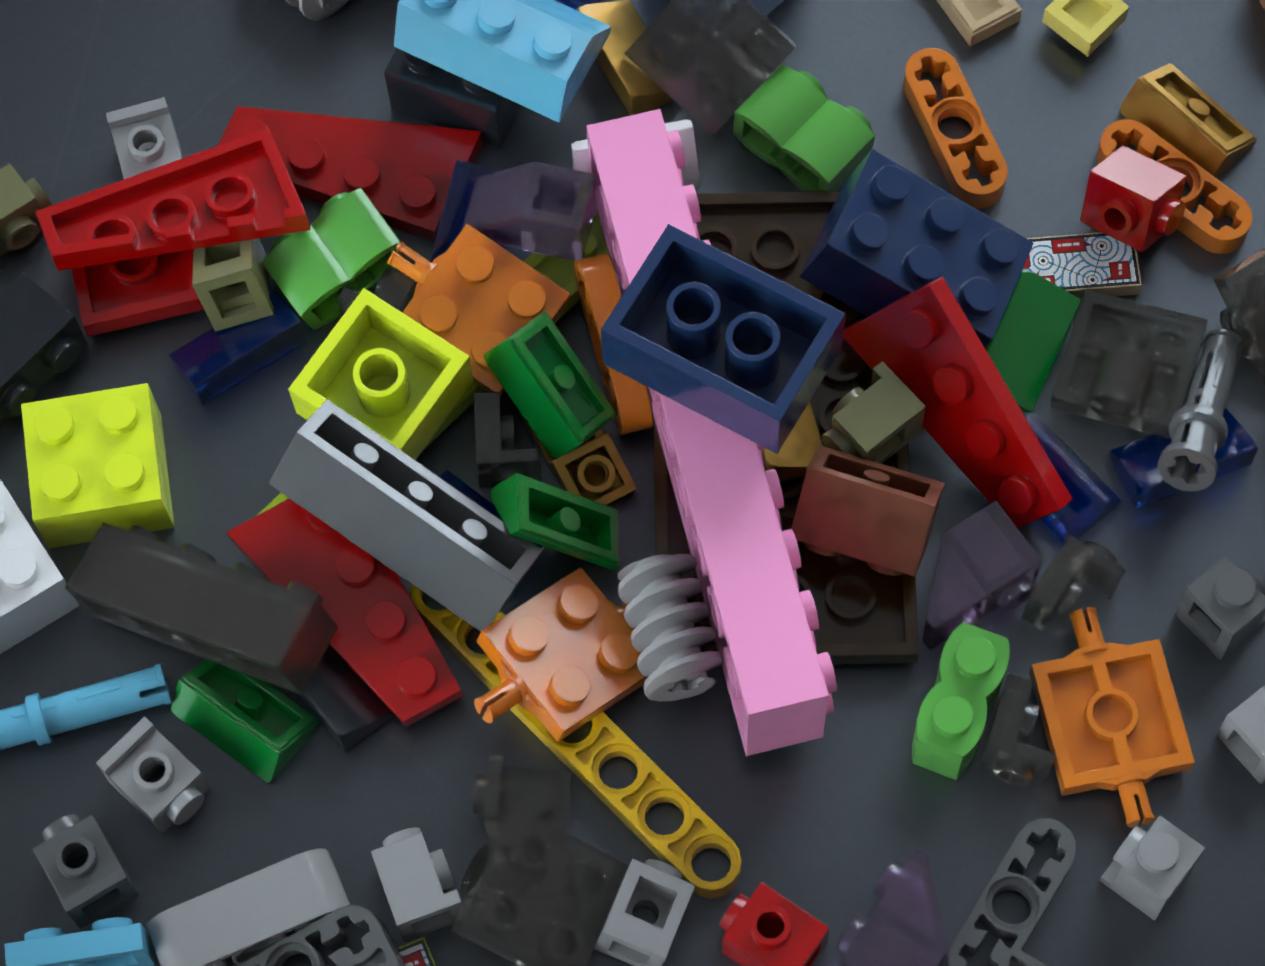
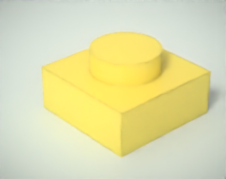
[1042,0,1129,57]

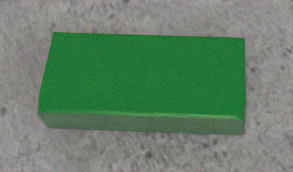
[987,269,1081,414]
[483,311,617,458]
[490,473,620,570]
[171,648,320,783]

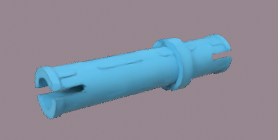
[0,663,172,750]

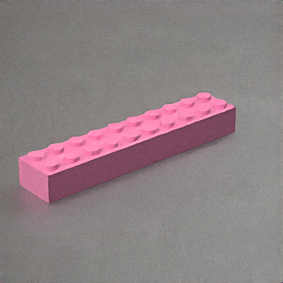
[586,109,837,756]

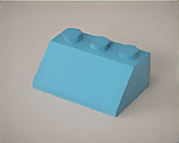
[394,0,612,122]

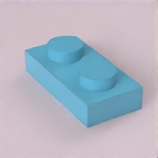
[4,917,155,966]

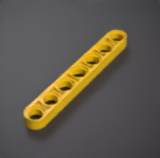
[410,584,741,899]

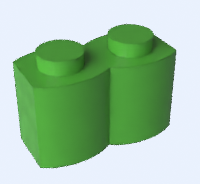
[733,65,875,191]
[262,188,401,330]
[911,622,1010,780]

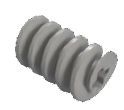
[618,554,724,702]

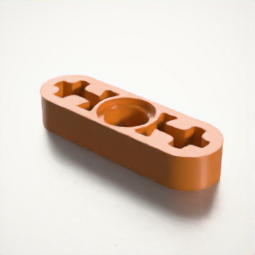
[903,48,1008,209]
[1097,119,1253,254]
[574,253,653,435]

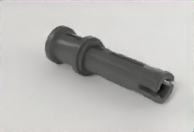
[1157,329,1244,491]

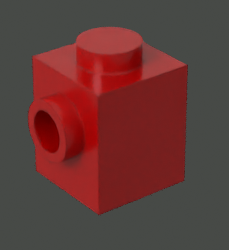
[1080,146,1186,252]
[719,882,829,966]

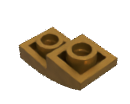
[518,410,637,505]

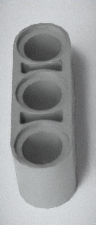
[146,849,350,966]

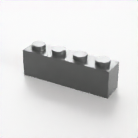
[269,399,543,632]

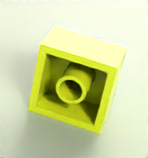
[288,288,473,460]
[21,383,175,549]

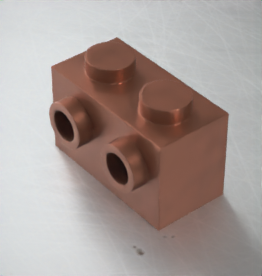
[791,445,945,577]

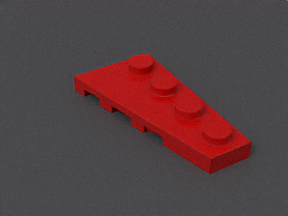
[217,106,483,243]
[36,127,311,271]
[843,276,1073,530]
[226,498,464,727]

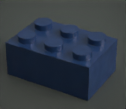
[799,149,1034,347]
[601,224,846,454]

